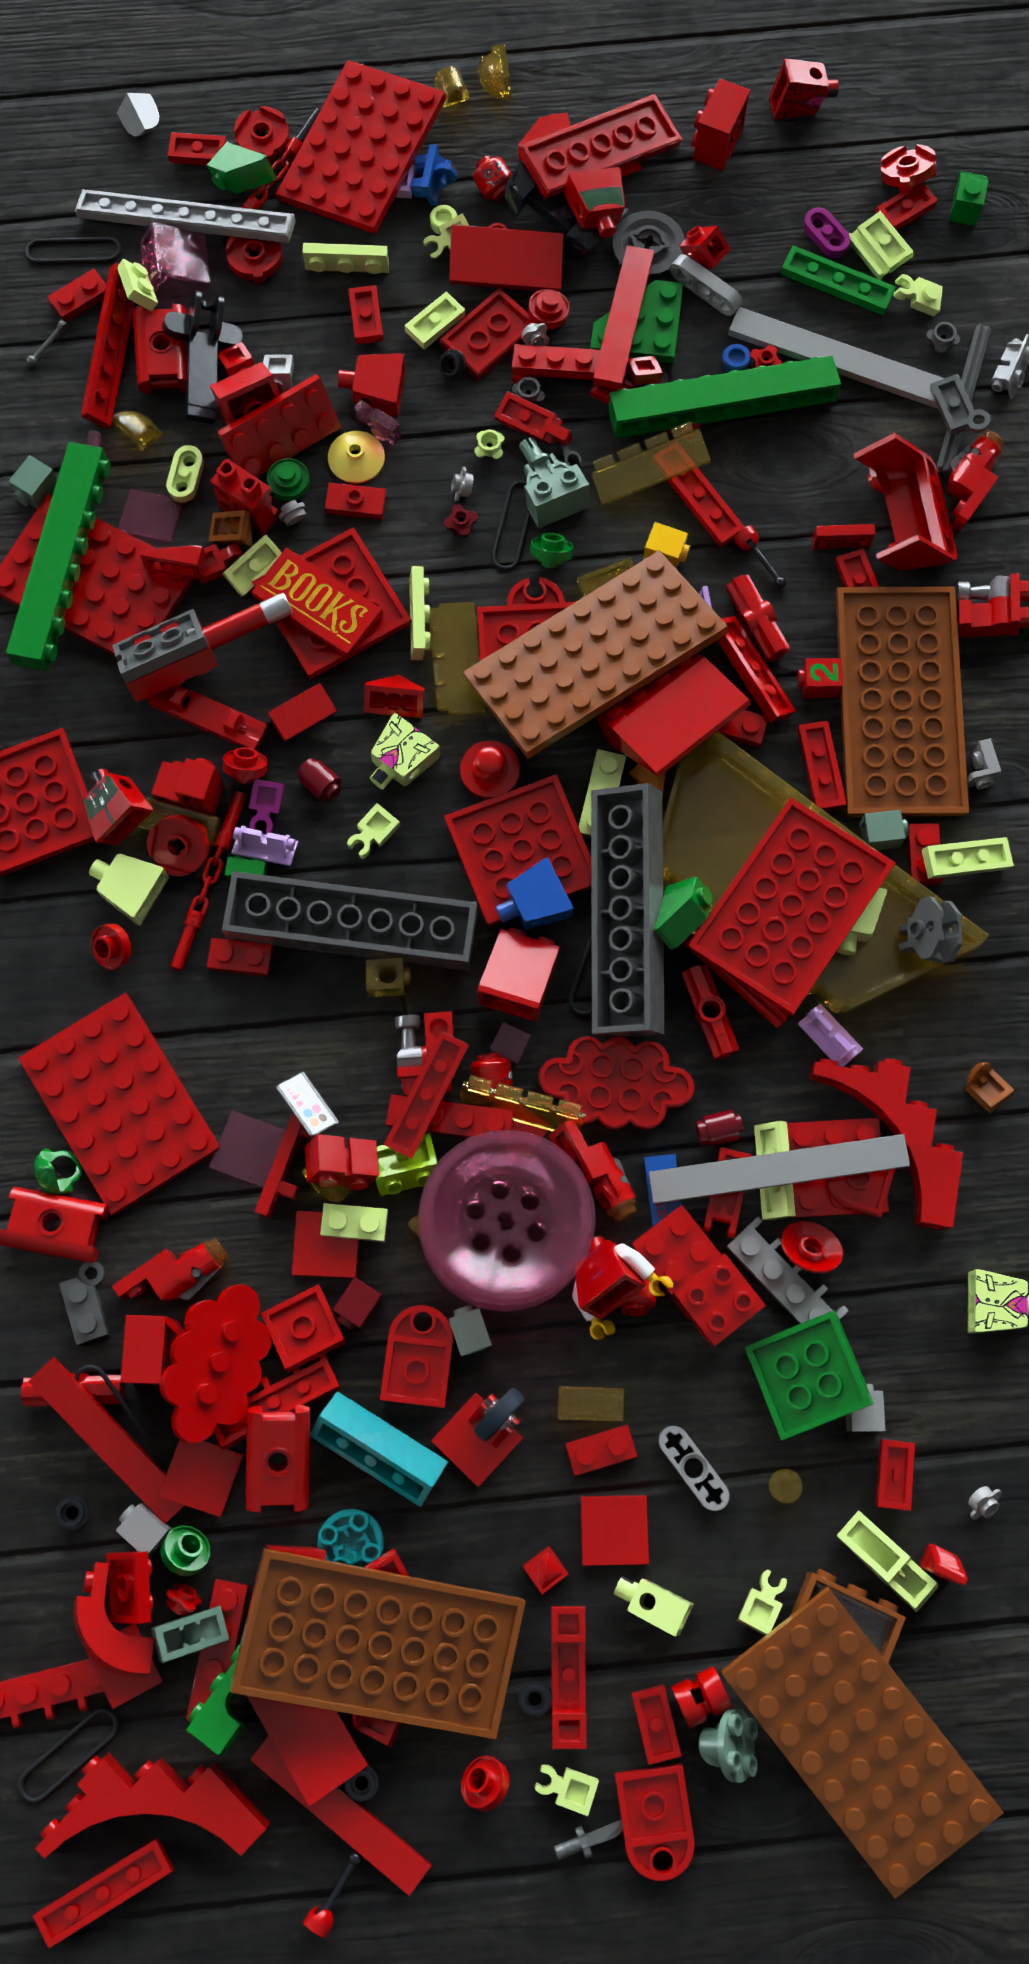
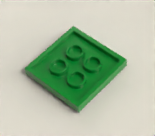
[745,1310,874,1441]

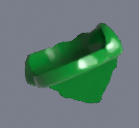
[34,1148,83,1195]

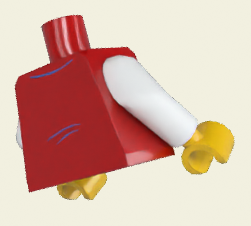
[572,1236,673,1340]

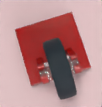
[431,1388,525,1487]

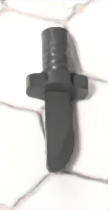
[554,1820,623,1861]

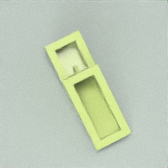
[837,1510,938,1613]

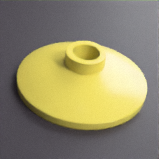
[328,431,385,484]

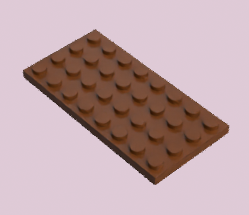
[463,550,728,759]
[835,586,969,817]
[230,1548,526,1739]
[721,1586,1003,1899]

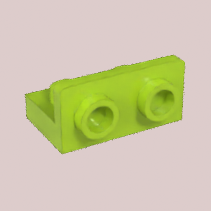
[375,1133,441,1196]

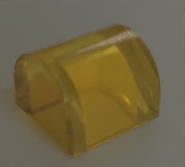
[434,66,469,107]

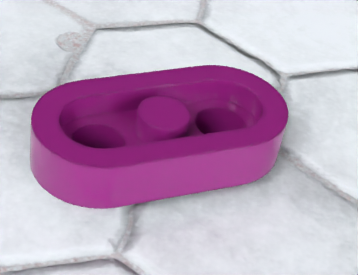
[803,207,850,258]

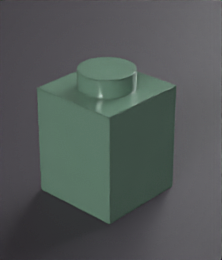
[9,455,57,509]
[859,810,908,850]
[449,1305,492,1357]

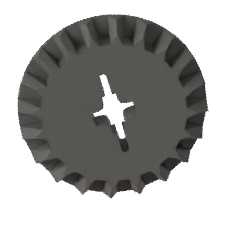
[612,211,685,278]

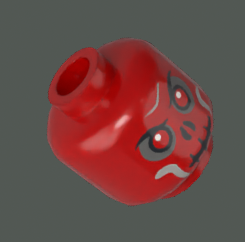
[473,156,512,202]

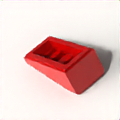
[140,546,207,579]
[919,1543,968,1586]

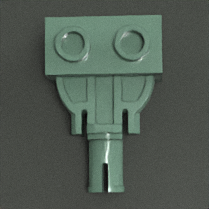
[519,437,591,529]

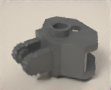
[898,896,962,964]

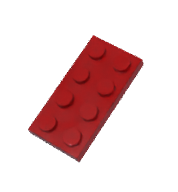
[217,374,342,477]

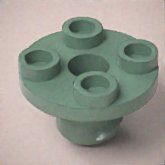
[698,1708,758,1783]

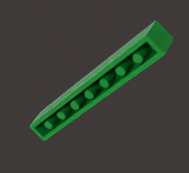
[608,355,841,438]
[6,442,111,672]

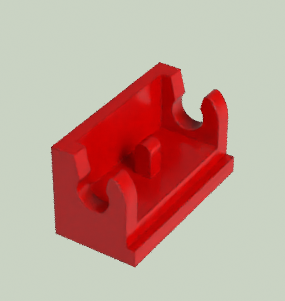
[268,683,337,742]

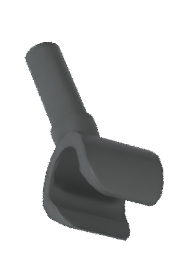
[559,444,582,468]

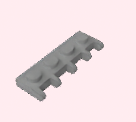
[726,1217,848,1324]

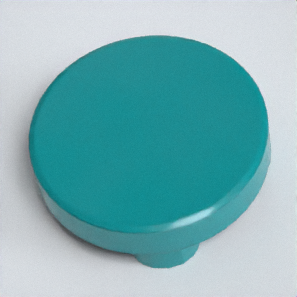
[317,1509,384,1568]

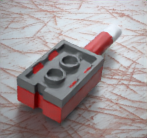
[112,593,293,702]

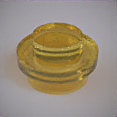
[769,1469,802,1503]

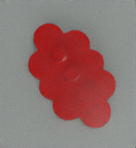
[538,1036,695,1130]
[159,1284,272,1443]

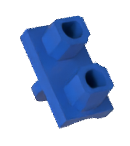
[410,144,458,206]

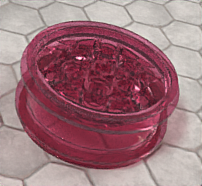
[419,1130,595,1312]

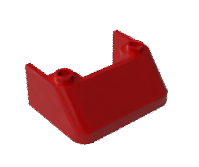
[854,433,957,571]

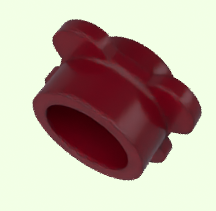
[444,504,478,536]

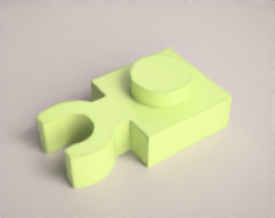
[423,213,469,260]
[894,274,943,317]
[347,803,400,859]
[737,1569,787,1636]
[535,1765,599,1816]

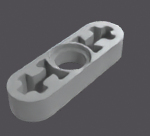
[670,254,742,316]
[658,1426,729,1511]

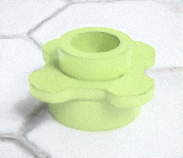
[475,430,505,459]

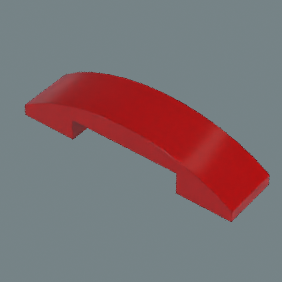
[551,1606,587,1749]

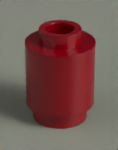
[297,758,342,802]
[695,1109,744,1147]

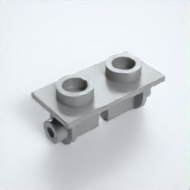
[991,334,1029,399]

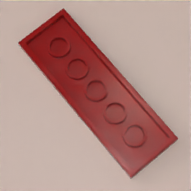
[517,94,682,199]

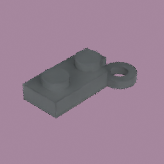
[930,374,991,436]
[59,1261,110,1345]

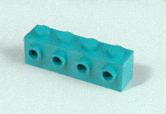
[310,1391,448,1507]

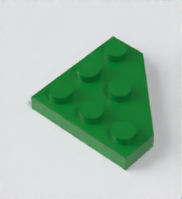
[590,280,683,363]

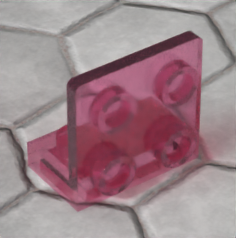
[140,222,210,292]

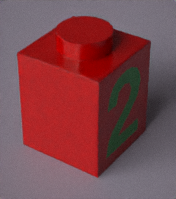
[797,658,843,698]

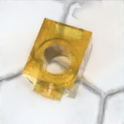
[365,958,411,997]

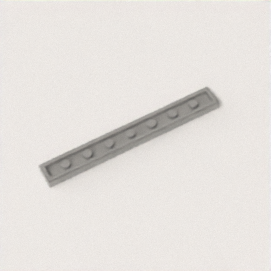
[75,189,296,243]
[728,307,945,409]
[649,1134,910,1204]

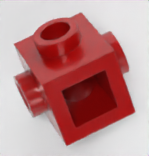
[679,226,731,270]

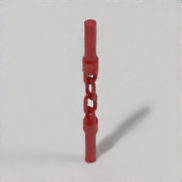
[170,791,246,971]

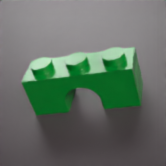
[186,1645,245,1756]

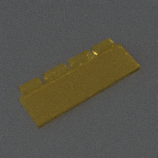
[591,422,711,506]
[429,602,485,715]
[459,1075,585,1132]

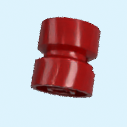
[671,1666,733,1729]

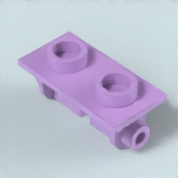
[231,825,298,866]
[798,1004,863,1067]

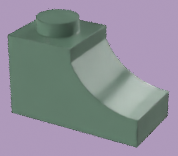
[150,1606,229,1663]

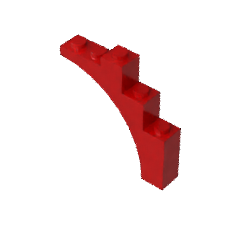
[809,1059,963,1231]
[35,1752,270,1859]

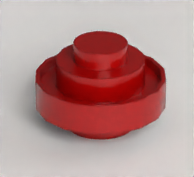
[528,289,570,329]
[223,747,267,784]
[91,923,131,970]
[461,1755,509,1812]

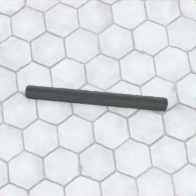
[937,324,991,476]

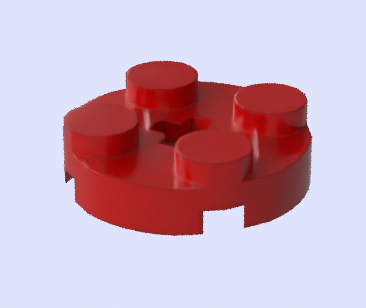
[234,106,290,163]
[880,145,937,192]
[226,236,283,284]
[147,814,209,876]

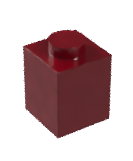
[333,1277,383,1330]

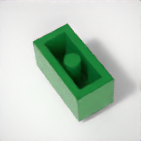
[225,856,268,881]

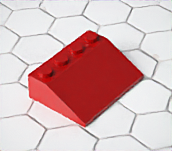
[596,653,751,777]

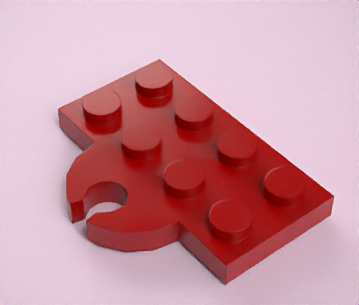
[477,577,575,661]

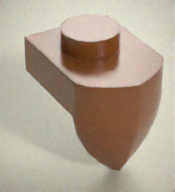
[966,1062,1014,1113]

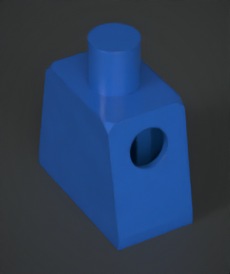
[495,857,573,930]

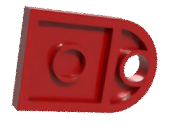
[380,1305,453,1408]
[614,1763,694,1881]

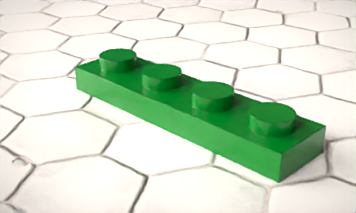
[781,246,896,316]

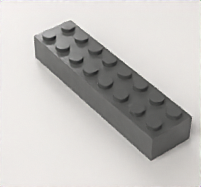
[591,783,665,1038]
[222,871,478,971]

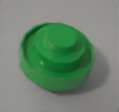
[267,458,310,501]
[530,533,574,568]
[160,1525,210,1576]

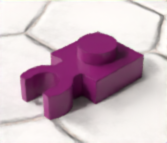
[249,779,285,833]

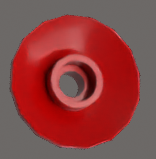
[781,1221,843,1273]

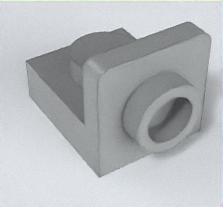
[263,355,294,395]
[967,738,1001,789]

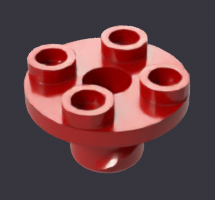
[460,741,520,800]

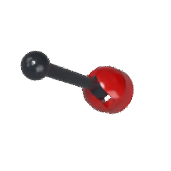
[733,525,786,588]
[303,1851,363,1938]

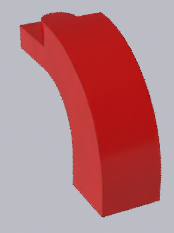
[73,1562,154,1677]

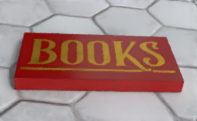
[252,547,383,658]

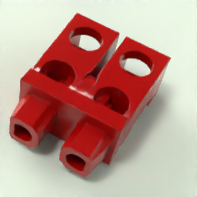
[210,459,280,537]

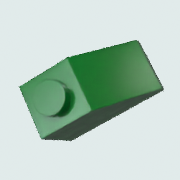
[207,142,277,194]
[949,171,988,226]
[654,876,713,950]

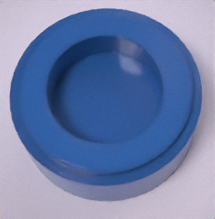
[722,344,751,372]

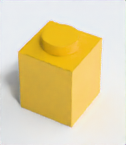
[643,522,690,569]

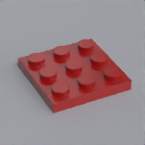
[787,1118,889,1219]

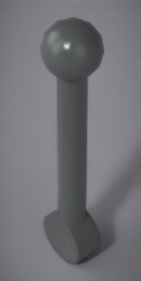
[26,320,68,367]

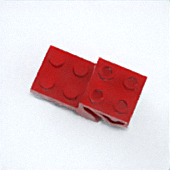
[631,1205,766,1347]

